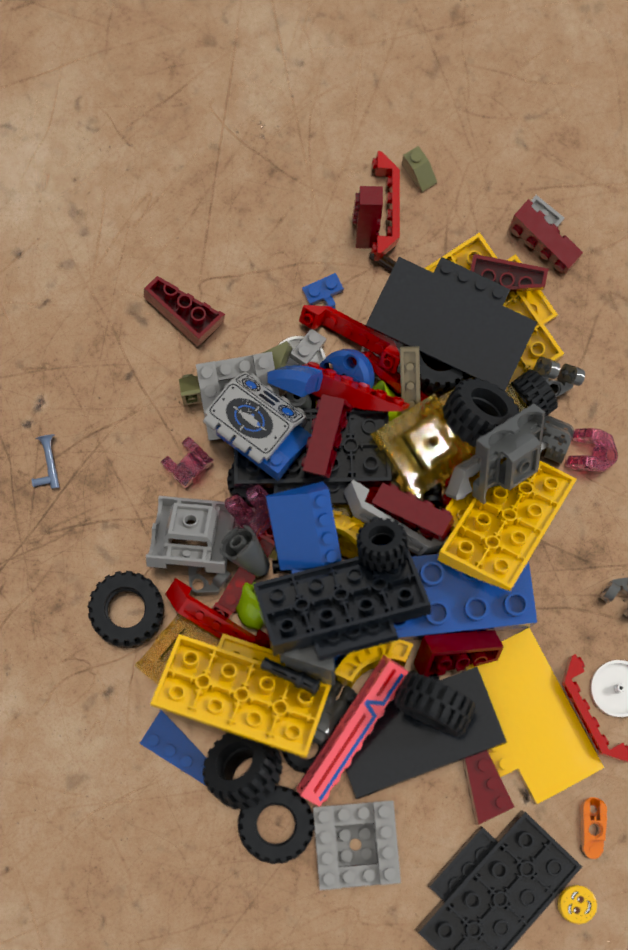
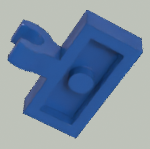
[302,273,344,309]

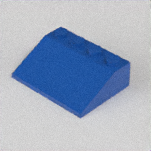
[216,425,312,481]
[265,482,342,570]

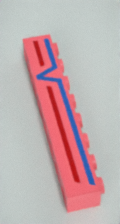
[296,655,409,807]

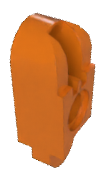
[580,797,607,859]

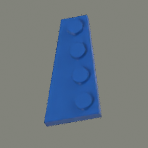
[139,710,206,785]

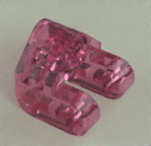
[566,428,618,472]
[160,436,214,489]
[225,485,271,538]

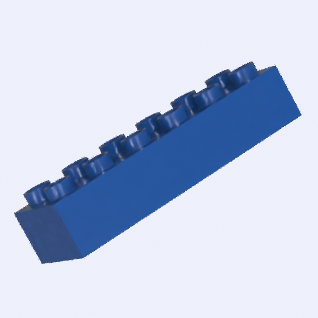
[291,554,537,641]

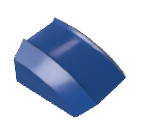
[267,365,323,398]

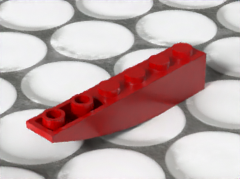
[301,362,410,411]

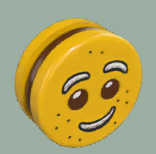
[557,885,597,924]

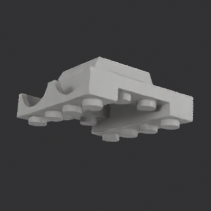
[196,352,280,440]
[146,496,236,574]
[313,801,401,890]

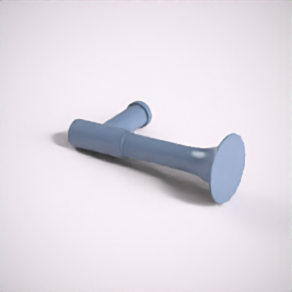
[31,434,59,489]

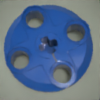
[319,349,375,388]

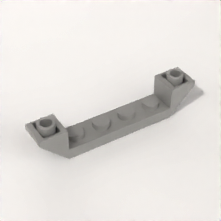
[445,441,548,500]
[343,480,448,556]

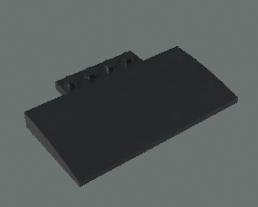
[365,257,537,391]
[234,408,392,505]
[253,547,431,661]
[332,667,507,799]
[415,810,582,950]

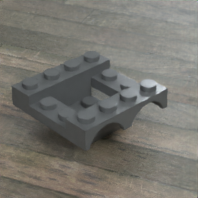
[472,404,545,504]

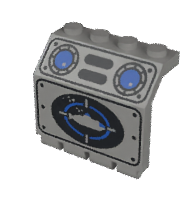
[203,372,307,464]

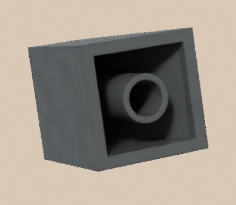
[280,645,335,685]

